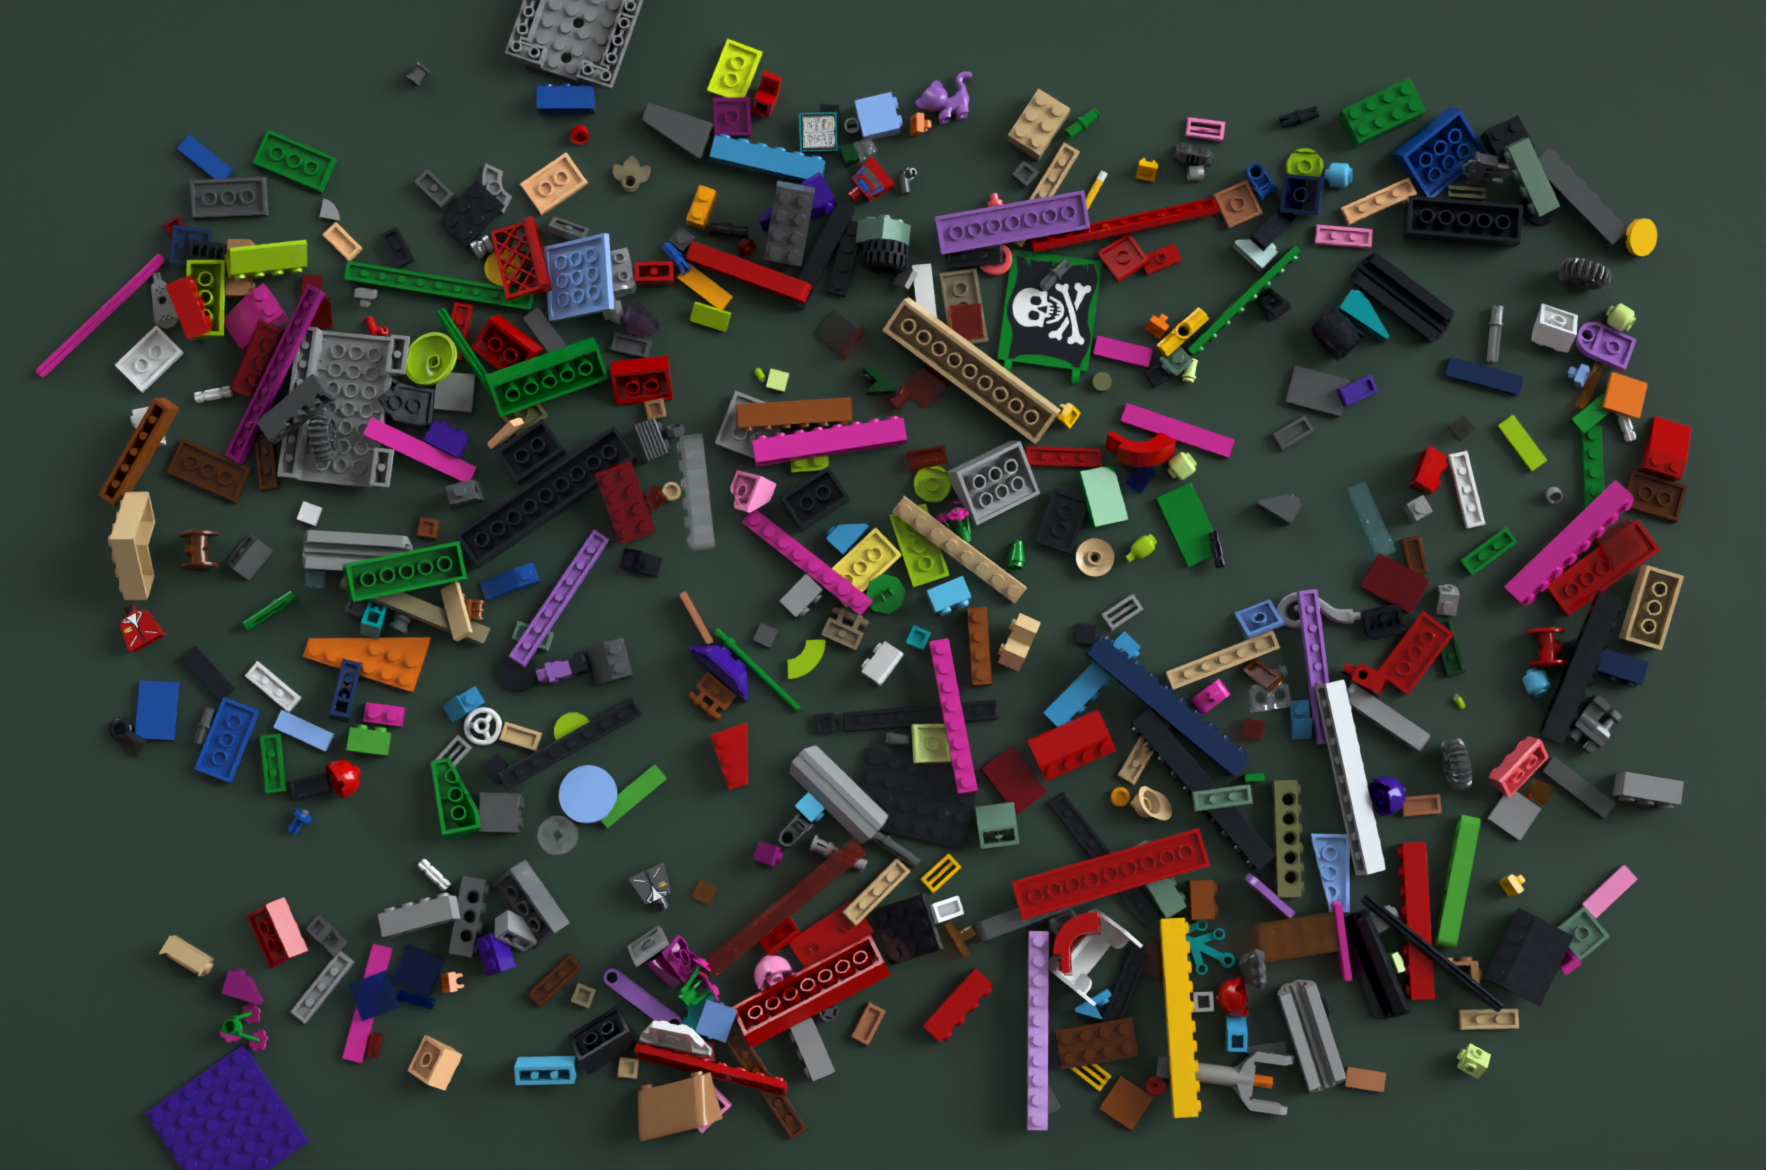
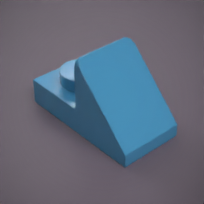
[443,686,486,723]
[1288,700,1313,740]
[1073,988,1112,1019]

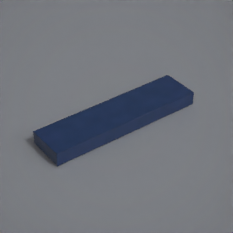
[1444,357,1524,396]

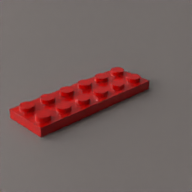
[1546,519,1660,617]

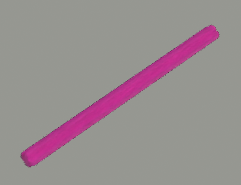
[35,254,166,378]

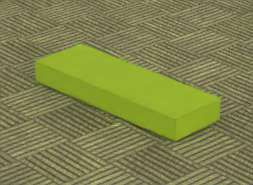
[1497,415,1547,472]

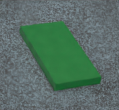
[252,129,337,193]
[1156,483,1213,568]

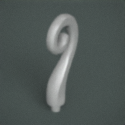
[1277,592,1361,629]

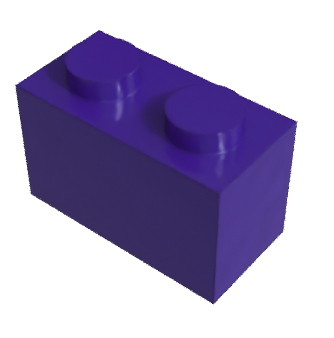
[424,420,471,459]
[475,932,516,976]

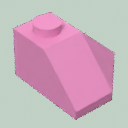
[730,470,776,513]

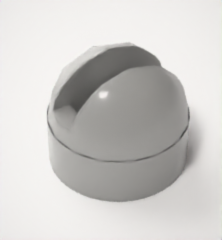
[844,118,860,133]
[1546,487,1563,504]

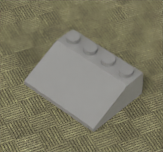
[947,441,1040,525]

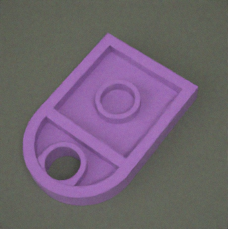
[1575,322,1637,373]
[1244,873,1295,919]

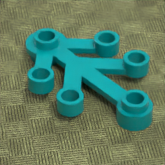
[1186,919,1235,975]

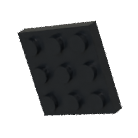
[873,893,943,966]

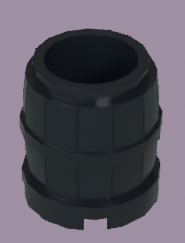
[1311,308,1365,362]

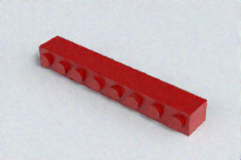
[1396,842,1435,1000]

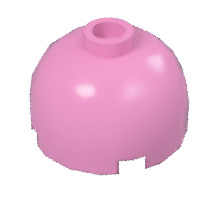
[754,955,794,991]

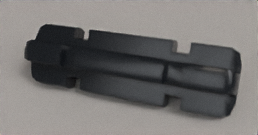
[1209,531,1226,569]

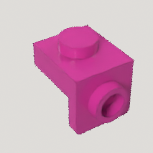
[1559,948,1582,976]

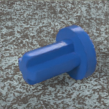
[287,809,312,835]

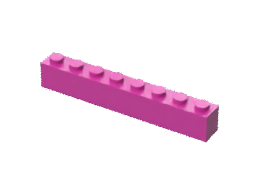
[752,416,907,467]
[1504,480,1634,608]
[929,638,978,796]

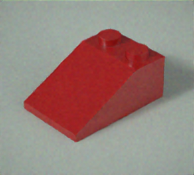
[1639,416,1692,482]

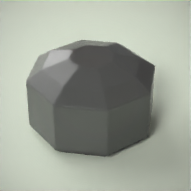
[665,424,685,438]

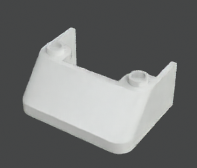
[1049,909,1143,1006]

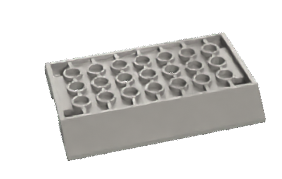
[505,0,643,89]

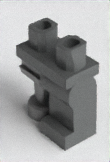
[1569,695,1623,754]

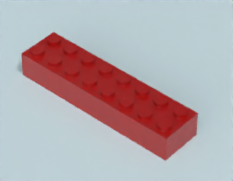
[732,935,891,1048]

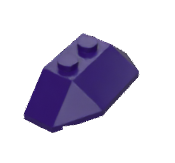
[688,645,748,702]

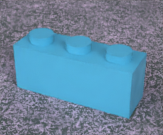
[514,1056,577,1085]

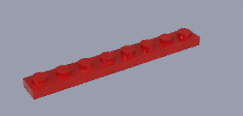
[634,1043,788,1096]

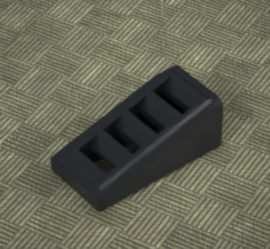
[186,239,227,260]

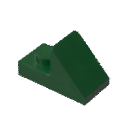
[863,363,896,395]

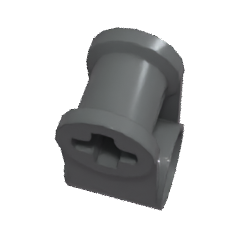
[779,812,814,848]

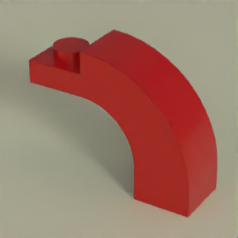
[1106,431,1176,467]
[1053,912,1101,976]

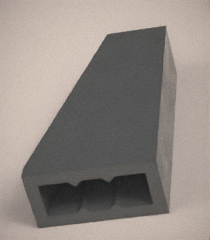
[641,102,714,163]

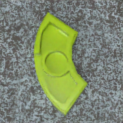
[788,639,825,680]

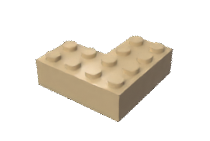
[108,492,155,600]

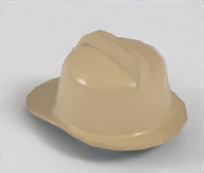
[1130,786,1172,821]

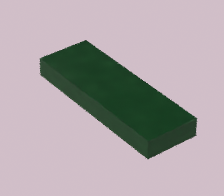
[1436,617,1465,677]

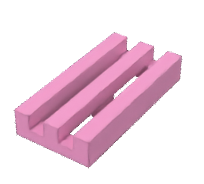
[1185,117,1225,142]

